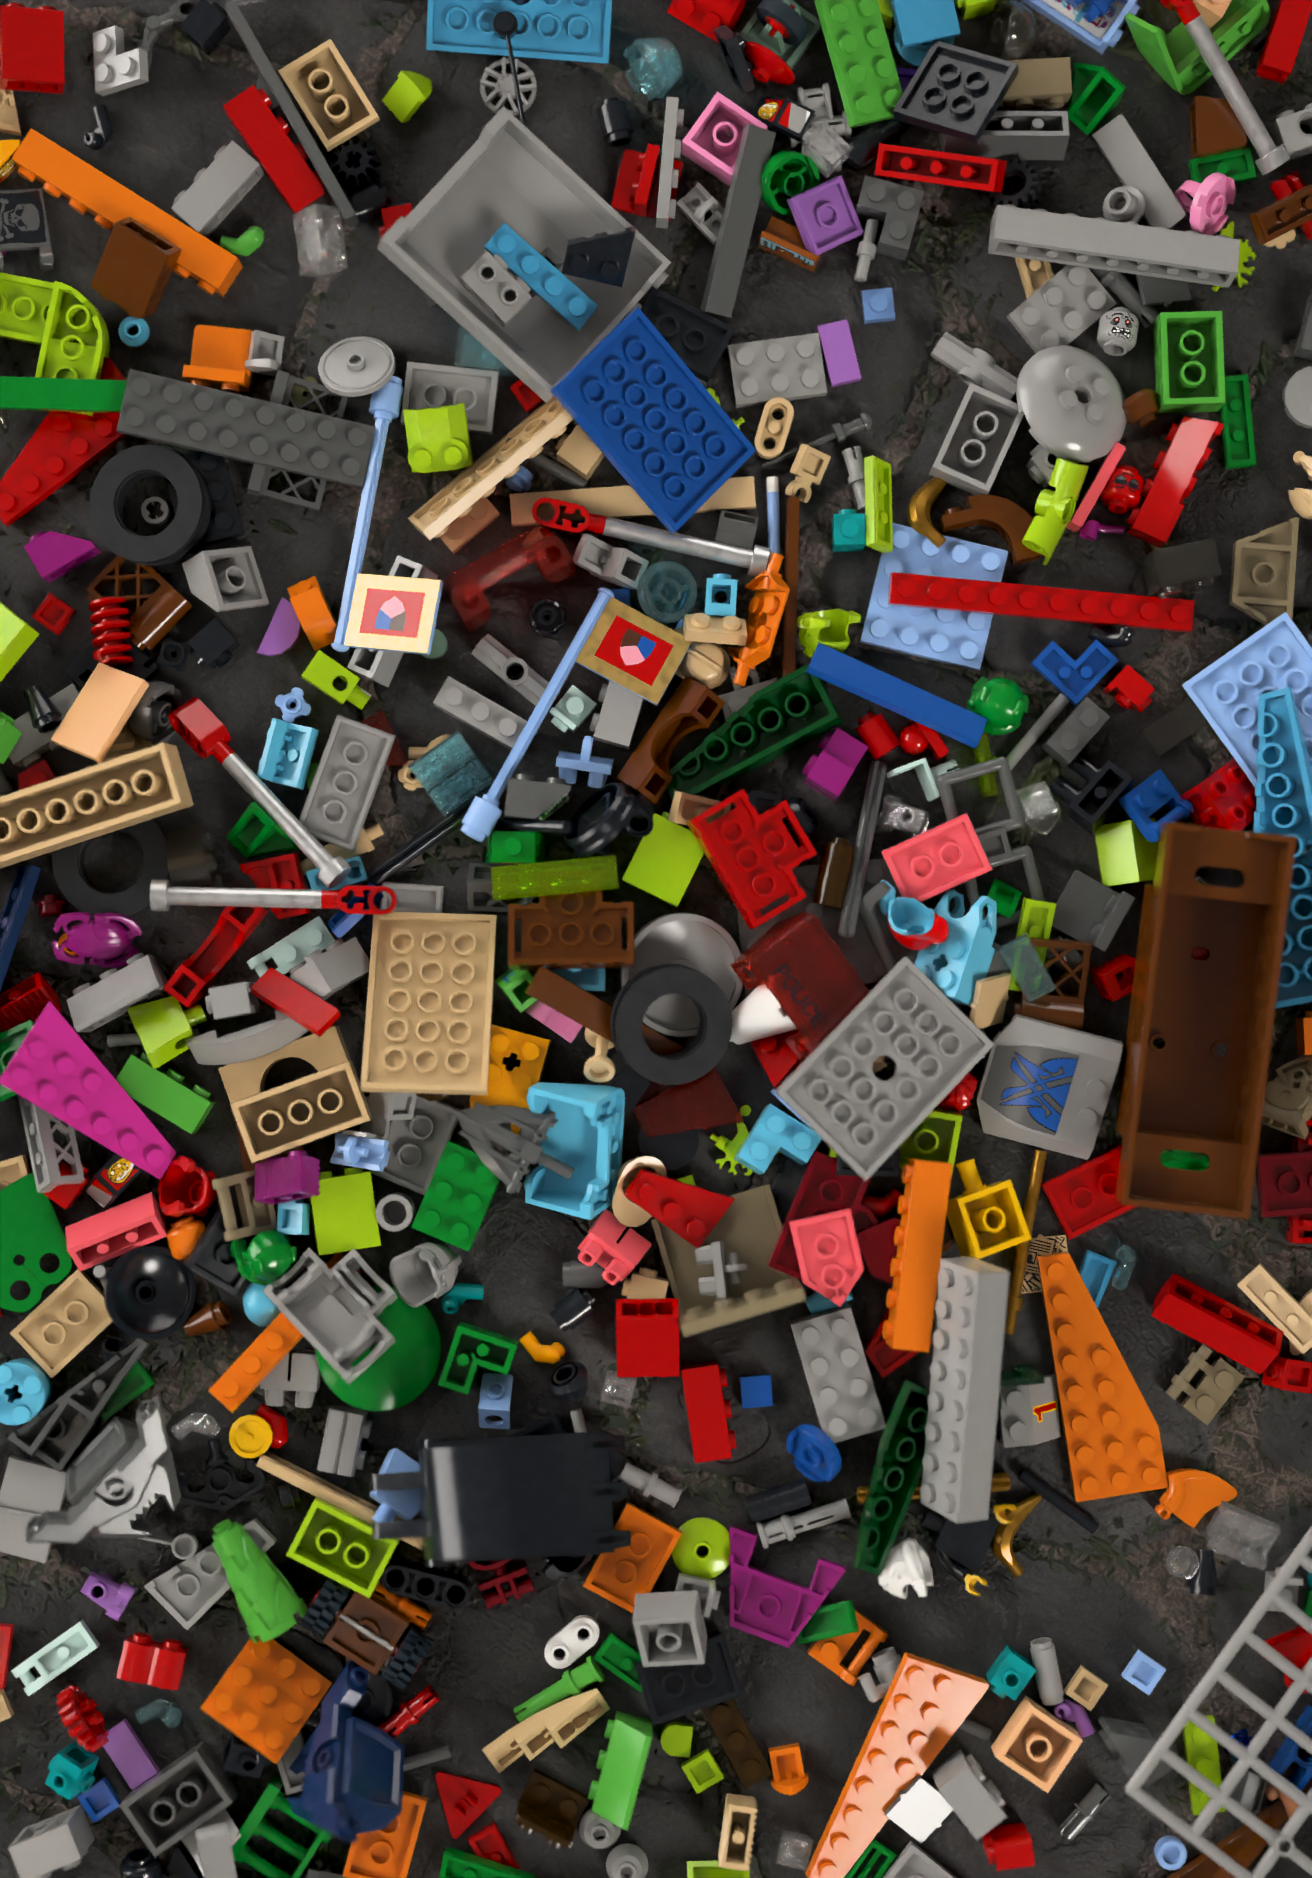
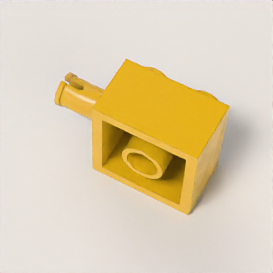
[946,1158,1031,1259]

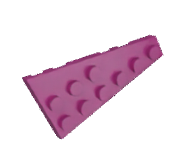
[0,1001,177,1179]

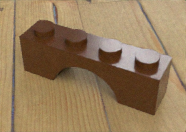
[616,676,725,804]

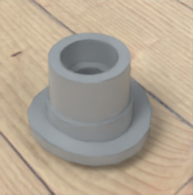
[1102,185,1145,223]

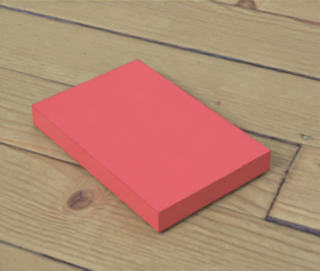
[881,813,992,902]

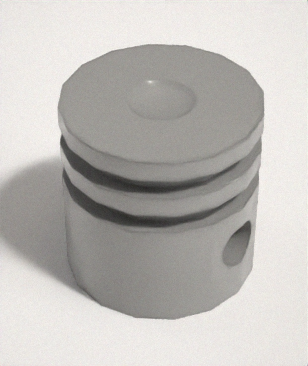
[376,1192,416,1232]

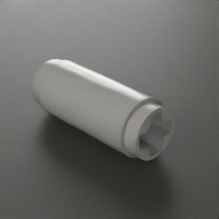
[1030,1637,1064,1706]

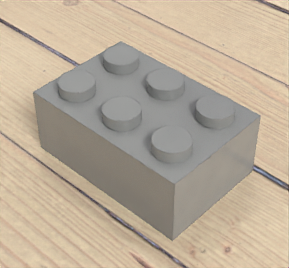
[929,383,1024,495]

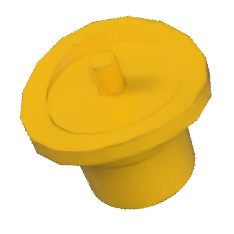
[229,1414,273,1459]

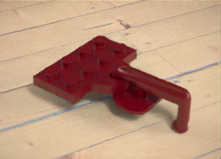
[767,1151,940,1284]

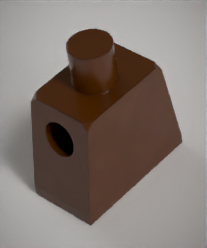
[1189,96,1263,159]

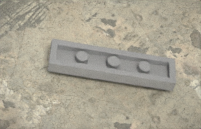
[656,96,684,229]

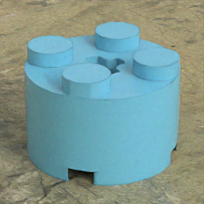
[0,1358,53,1425]

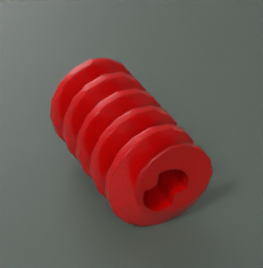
[89,597,133,665]

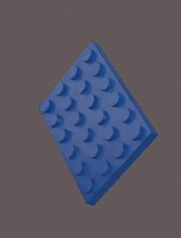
[550,307,756,533]

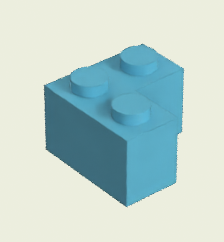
[733,1104,821,1175]

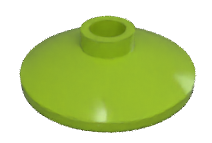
[672,1517,730,1579]

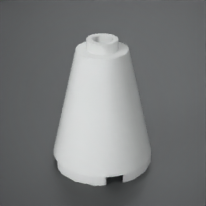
[730,971,811,1045]

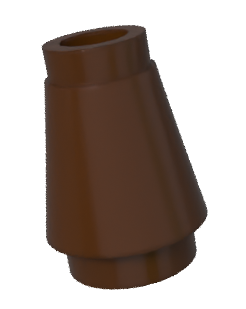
[183,1300,232,1338]

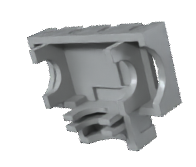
[262,1248,398,1385]

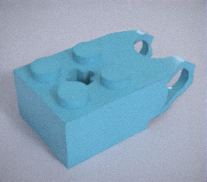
[914,889,997,1006]

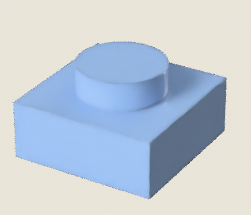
[1121,1649,1166,1695]

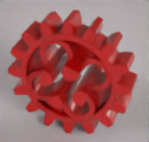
[56,1684,109,1752]

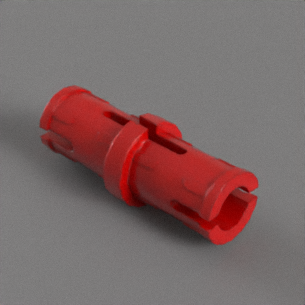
[380,1685,440,1739]

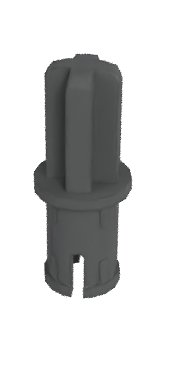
[1058,1782,1112,1841]

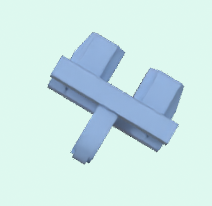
[556,736,614,789]

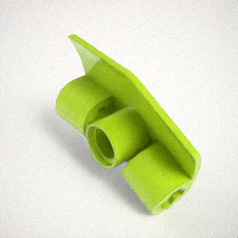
[1022,457,1089,565]

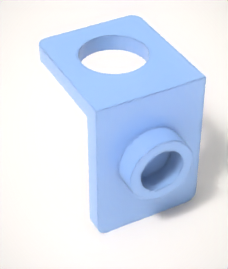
[478,1373,513,1429]

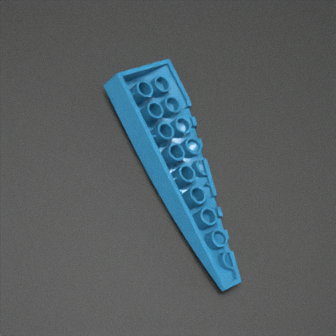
[1253,687,1312,1009]

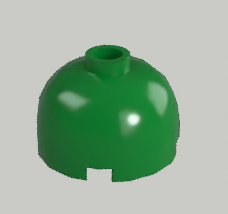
[760,151,820,216]

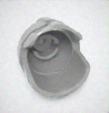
[389,1242,462,1307]

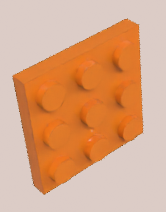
[200,1636,332,1764]

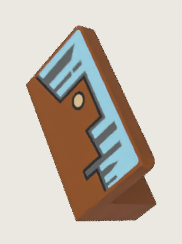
[759,216,823,272]

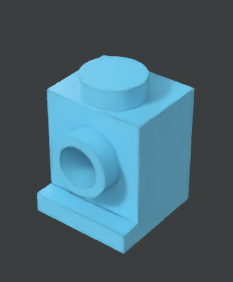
[704,574,738,617]

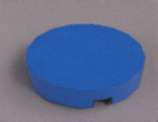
[786,1424,842,1483]

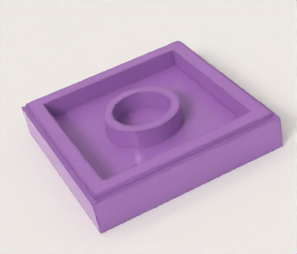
[787,175,864,256]

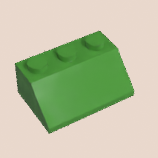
[588,1711,652,1830]

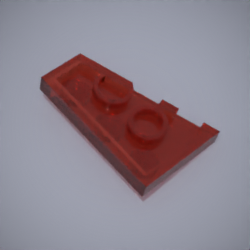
[632,1067,744,1138]

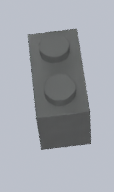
[1041,697,1110,767]

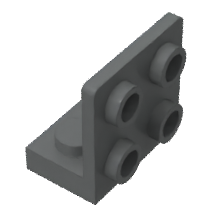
[1052,870,1135,953]

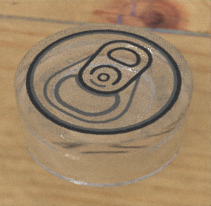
[1166,1546,1199,1579]

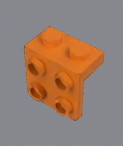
[182,325,253,394]

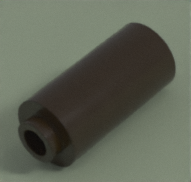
[812,837,855,909]

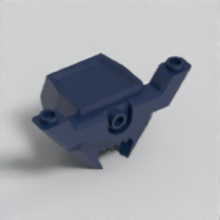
[287,1661,405,1844]

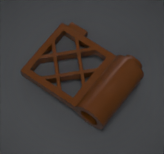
[86,555,193,650]
[1012,937,1092,1031]

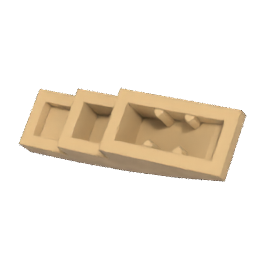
[482,1688,610,1773]

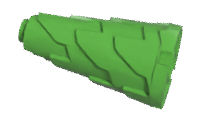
[212,1519,308,1644]

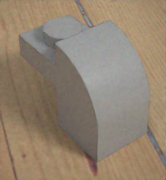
[571,533,649,590]

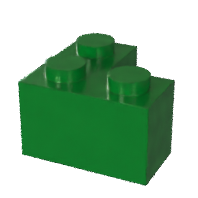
[438,1321,519,1395]

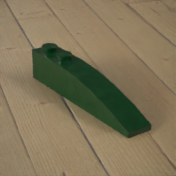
[667,663,844,800]
[854,1380,930,1576]

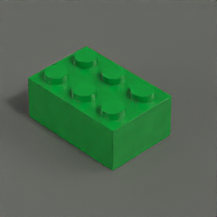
[411,1140,500,1252]

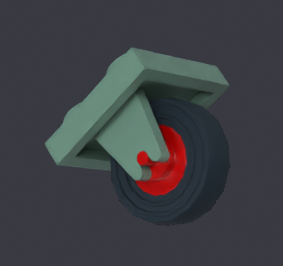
[739,0,822,69]

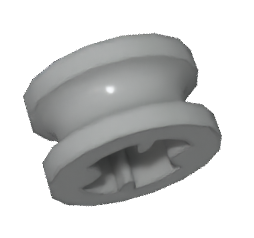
[141,497,170,526]

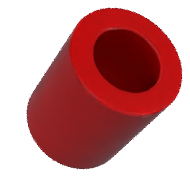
[855,711,901,761]

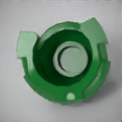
[967,676,1029,736]
[230,1229,297,1286]

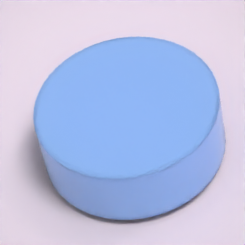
[1154,1835,1187,1870]

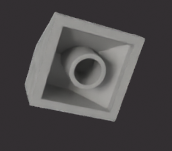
[182,546,269,612]

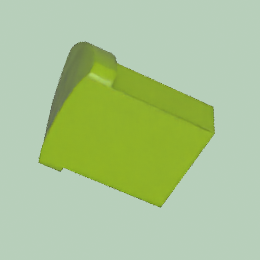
[382,70,432,123]

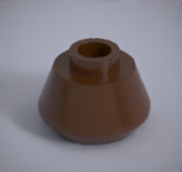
[1122,388,1159,428]

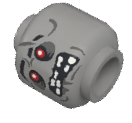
[1097,307,1139,356]

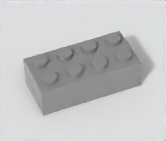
[789,1304,886,1443]

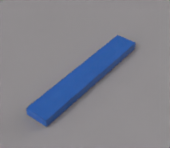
[806,643,987,748]

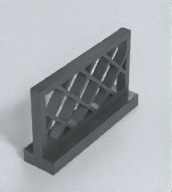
[247,370,348,512]

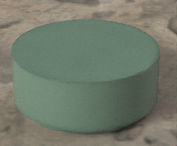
[421,629,448,660]

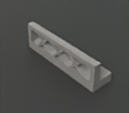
[18,1095,85,1193]

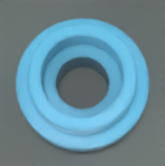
[118,316,150,347]

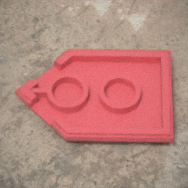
[789,1208,864,1307]

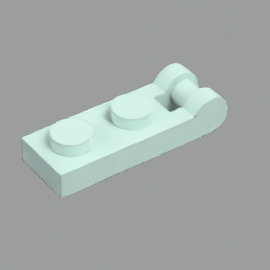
[246,916,336,977]
[11,1619,100,1696]

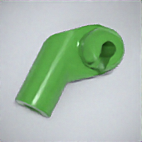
[220,226,264,256]

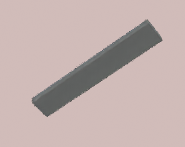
[700,124,776,318]

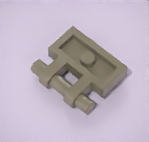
[1165,1344,1245,1426]

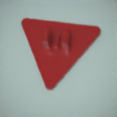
[435,1771,502,1839]

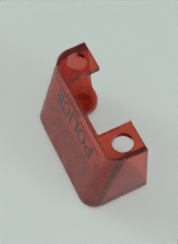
[445,526,576,633]
[730,912,870,1063]

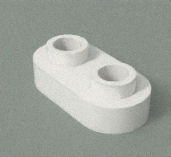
[544,1615,600,1669]

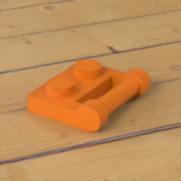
[807,1600,889,1686]

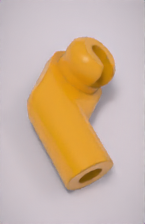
[519,1331,565,1364]

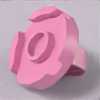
[1174,172,1236,236]

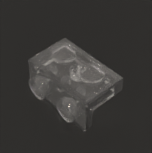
[1206,1501,1280,1570]

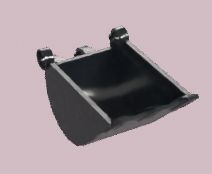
[370,1431,631,1567]

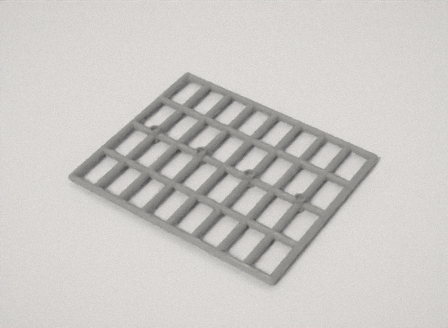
[1125,1526,1312,1878]

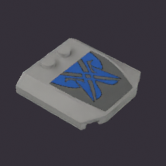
[976,1014,1123,1160]

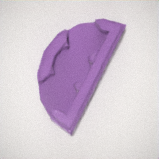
[257,597,302,657]

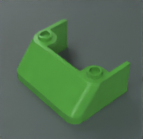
[1124,0,1271,95]

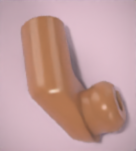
[1264,1783,1299,1819]

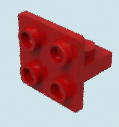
[611,143,683,221]

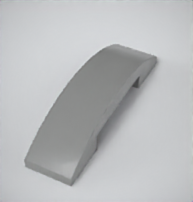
[186,1010,309,1065]

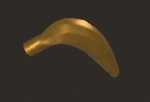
[907,477,947,548]
[991,1494,1042,1577]

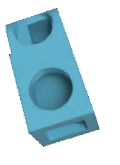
[306,856,368,890]

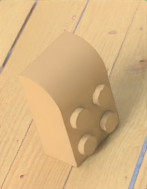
[278,39,380,152]

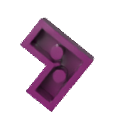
[802,727,868,802]

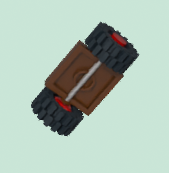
[300,1578,433,1690]

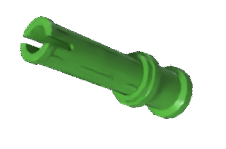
[513,1655,605,1722]

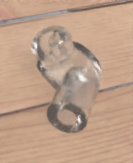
[171,1412,219,1440]

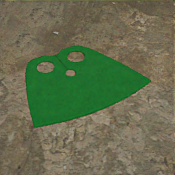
[0,1172,72,1312]

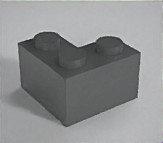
[856,175,925,261]

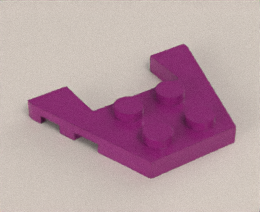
[729,1525,847,1648]

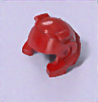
[158,1156,217,1217]

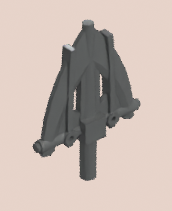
[454,1102,575,1194]

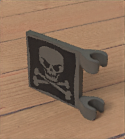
[0,189,54,273]

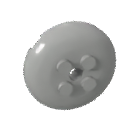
[1016,345,1127,463]

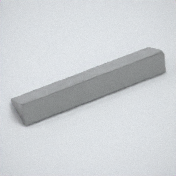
[1092,114,1187,230]

